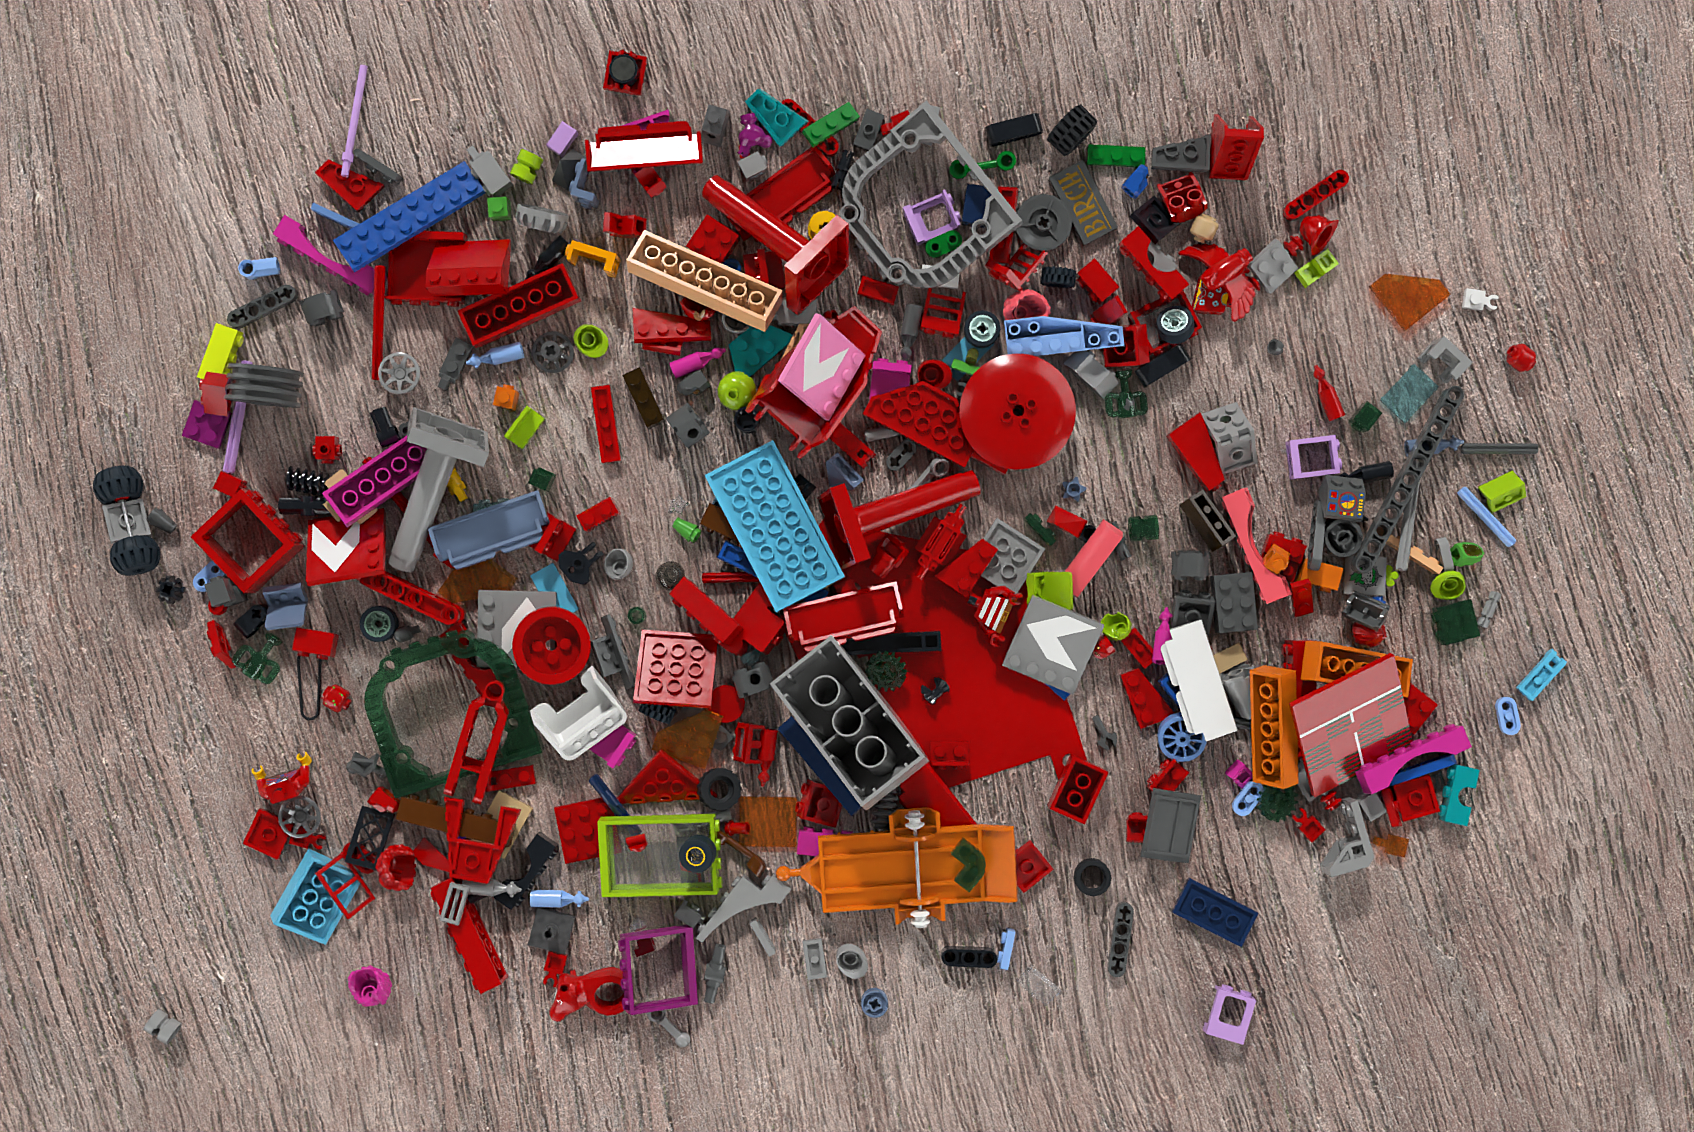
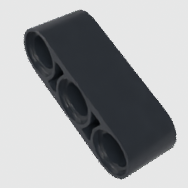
[985,113,1043,147]
[1134,343,1191,388]
[941,946,998,968]

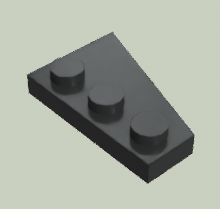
[1151,134,1211,173]

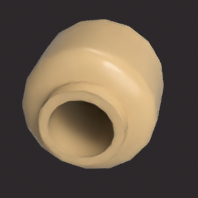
[1190,213,1219,243]

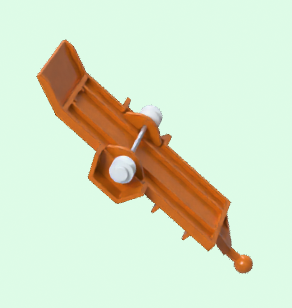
[776,807,1018,928]

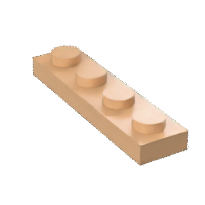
[1376,526,1443,574]

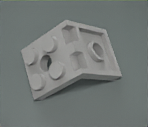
[1202,402,1257,475]

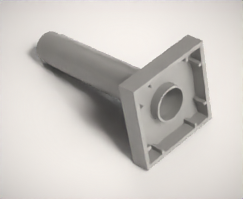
[388,407,489,572]

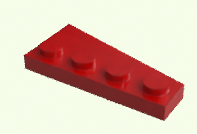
[632,307,711,343]

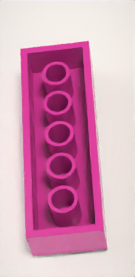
[322,436,427,528]

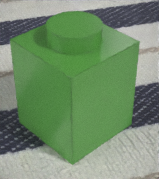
[487,196,512,222]

